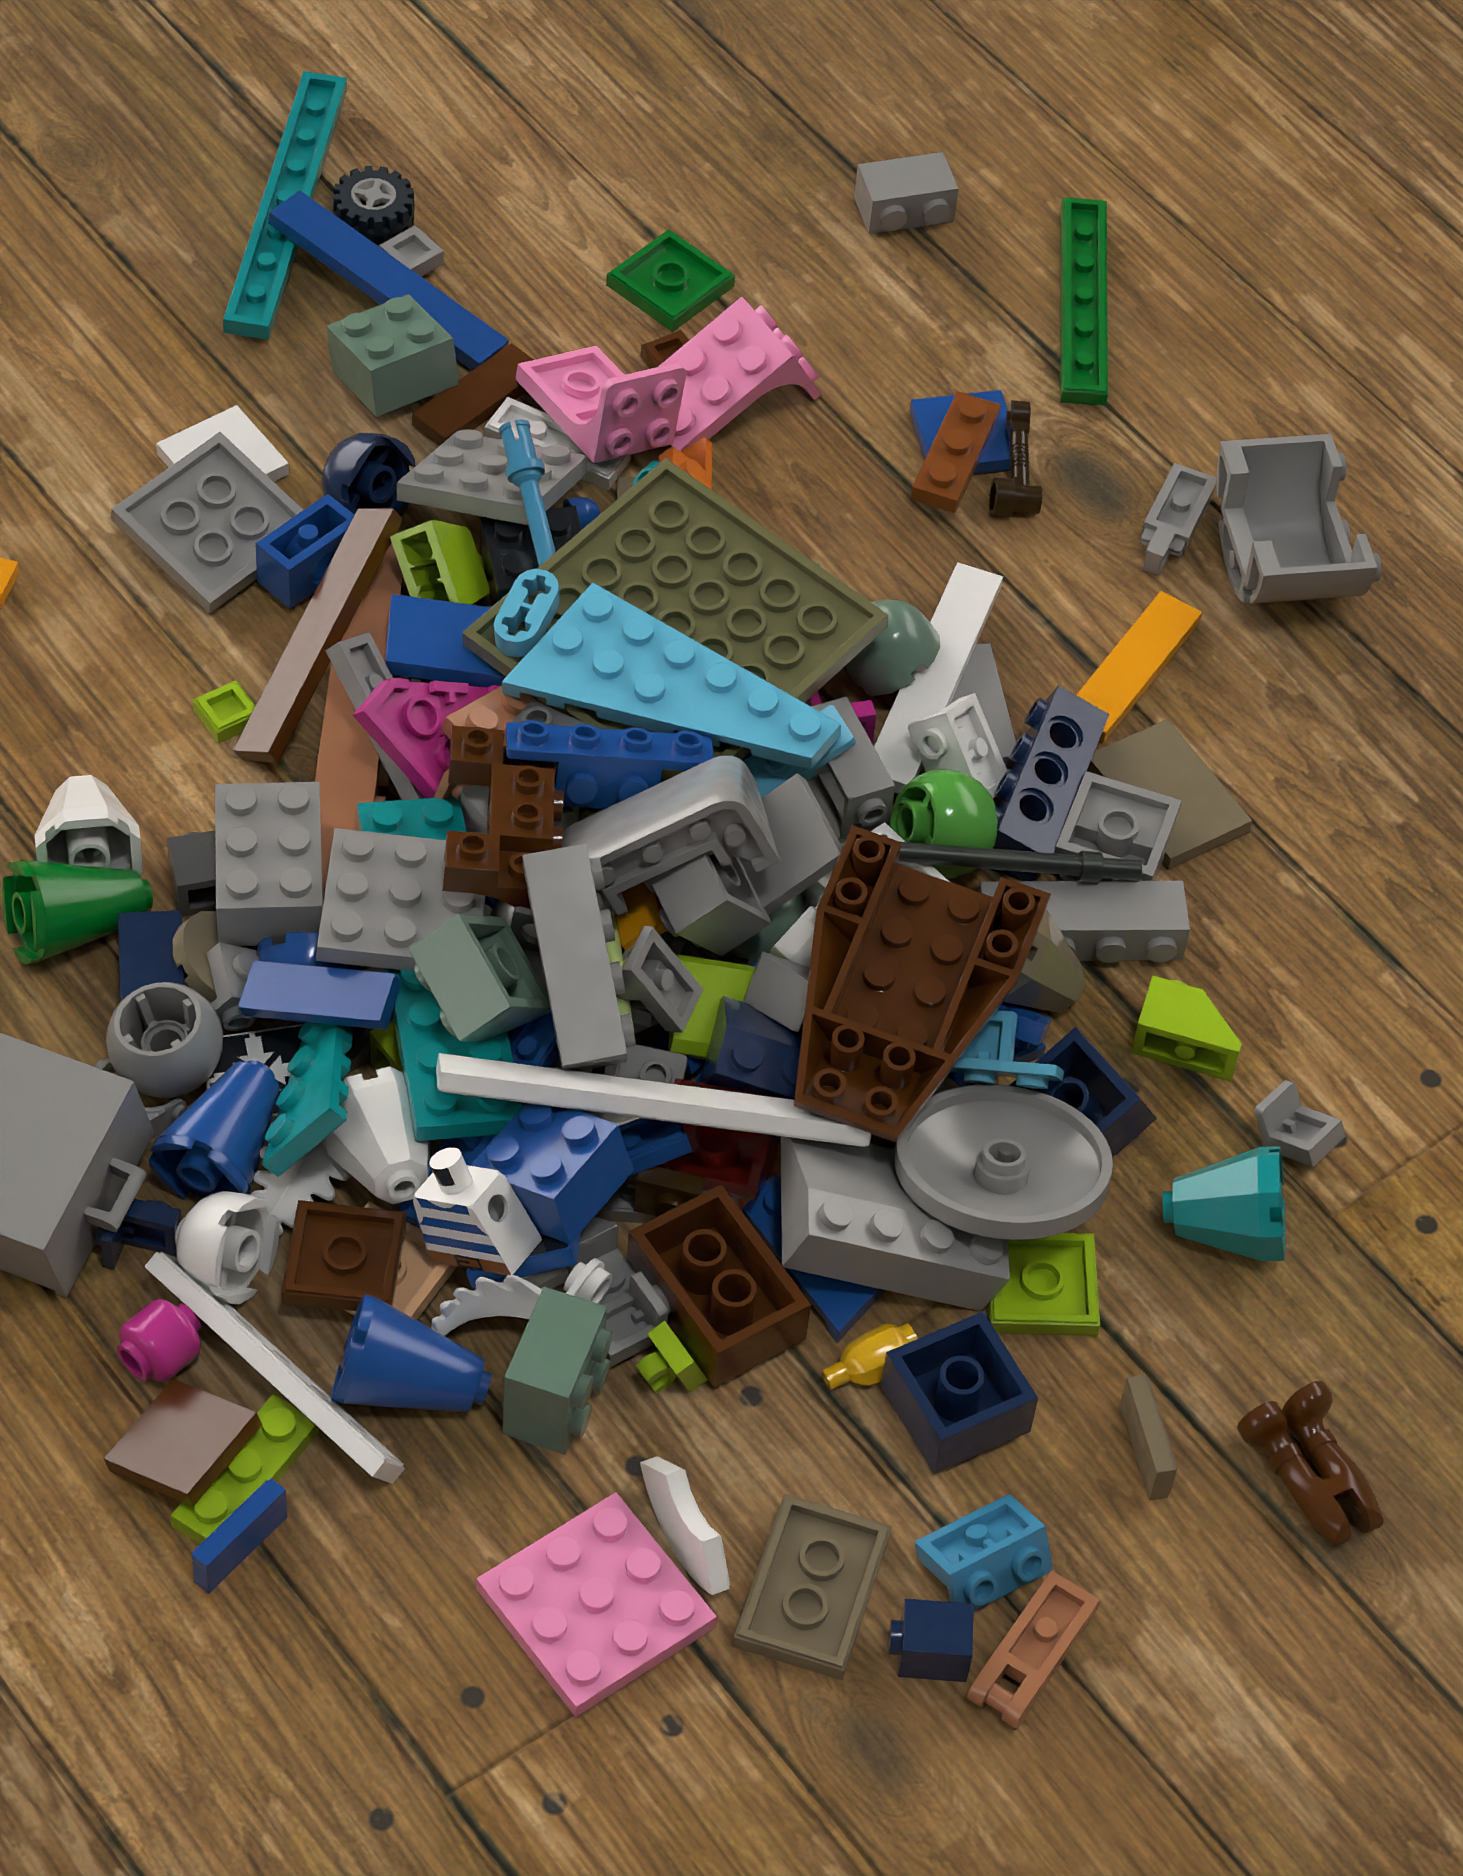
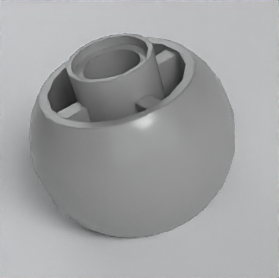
[106,982,223,1098]

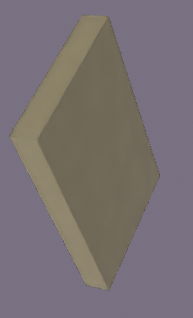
[1088,719,1252,869]
[733,1493,892,1680]

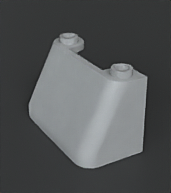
[562,756,781,918]

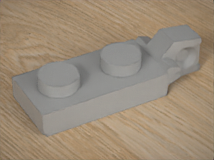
[1140,463,1217,576]

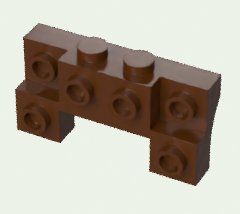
[442,725,564,909]

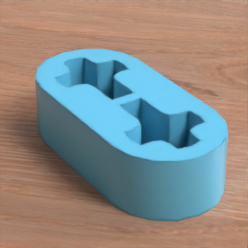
[494,569,560,658]

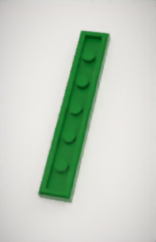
[1060,197,1108,406]

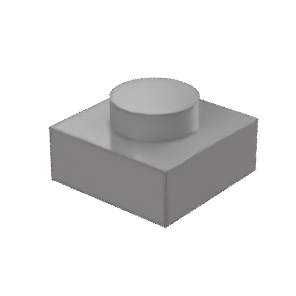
[379,226,444,277]

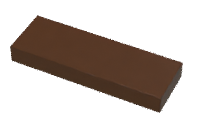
[412,343,534,445]

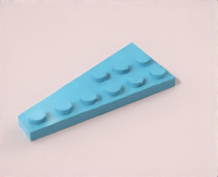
[502,583,841,770]

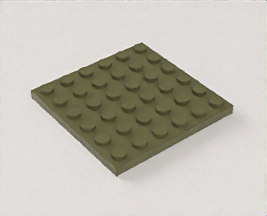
[462,458,888,783]

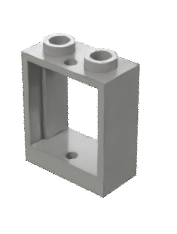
[807,697,895,839]

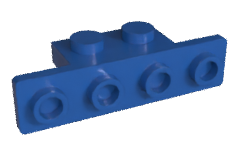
[505,720,714,809]

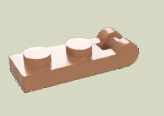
[967,1570,1100,1729]

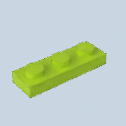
[171,1393,319,1544]

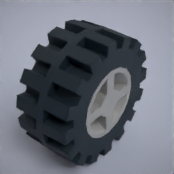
[333,166,415,244]

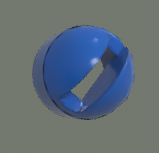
[562,497,600,529]

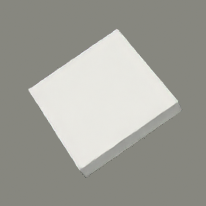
[156,405,289,482]

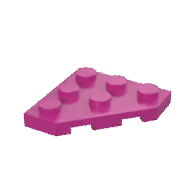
[353,678,500,798]

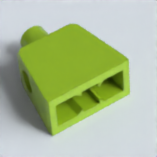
[390,520,490,605]

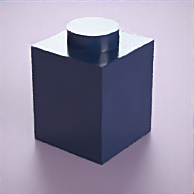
[888,1598,974,1682]

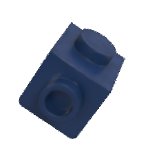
[95,1195,182,1269]

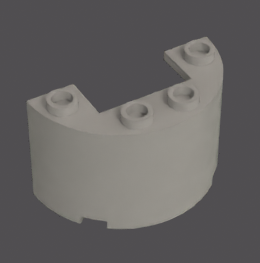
[1217,434,1381,604]

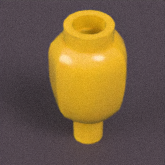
[821,1323,918,1390]

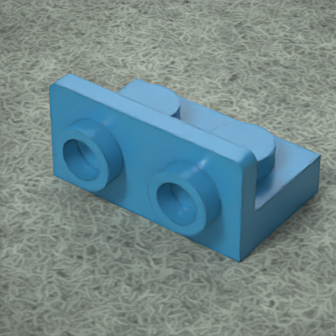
[914,1494,1053,1611]

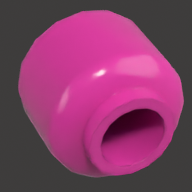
[117,1299,201,1383]

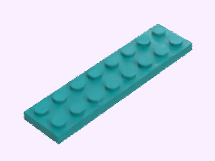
[356,797,523,1141]

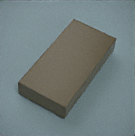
[1120,1374,1177,1501]

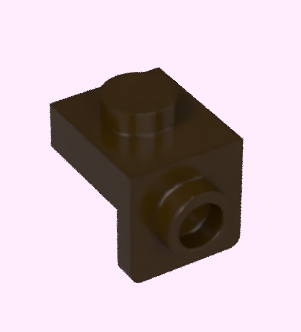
[627,1165,705,1217]

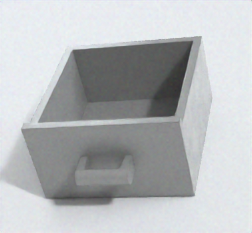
[0,1033,154,1298]

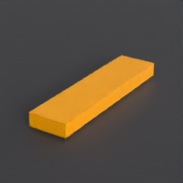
[1076,591,1202,744]

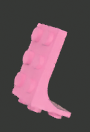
[658,297,822,452]
[515,346,687,463]

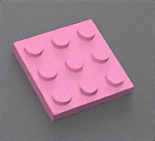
[476,1492,717,1717]

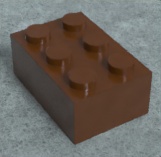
[627,1185,811,1388]

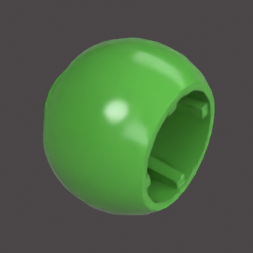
[890,769,998,879]

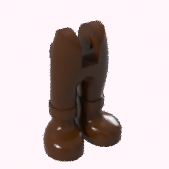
[1237,1381,1384,1547]

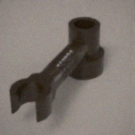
[989,400,1042,517]

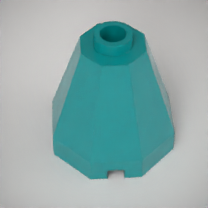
[1163,1146,1286,1262]

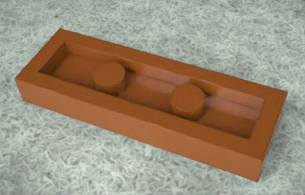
[910,391,1001,513]

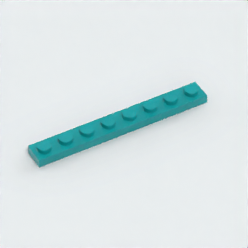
[223,71,347,340]

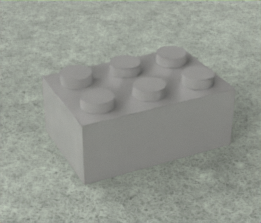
[215,782,323,946]

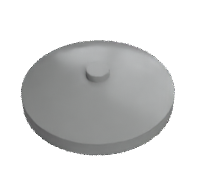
[895,1085,1113,1240]

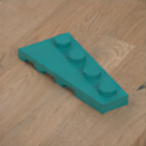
[261,1022,353,1177]

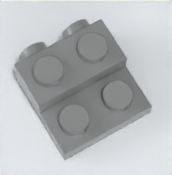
[1055,771,1182,881]

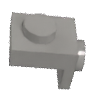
[206,943,259,1031]
[1255,1080,1346,1167]
[603,1271,670,1367]

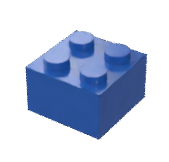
[470,1103,634,1244]

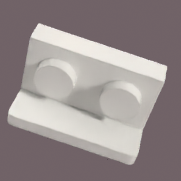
[908,693,1007,799]

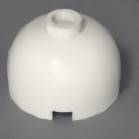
[175,1191,279,1304]

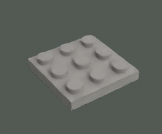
[397,429,587,525]
[111,432,303,614]
[316,828,485,971]

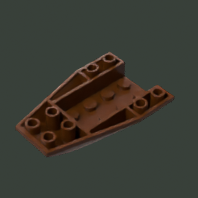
[794,825,1051,1142]

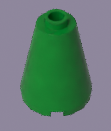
[2,860,153,964]

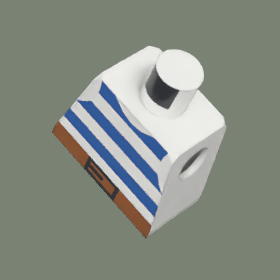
[413,1148,542,1275]

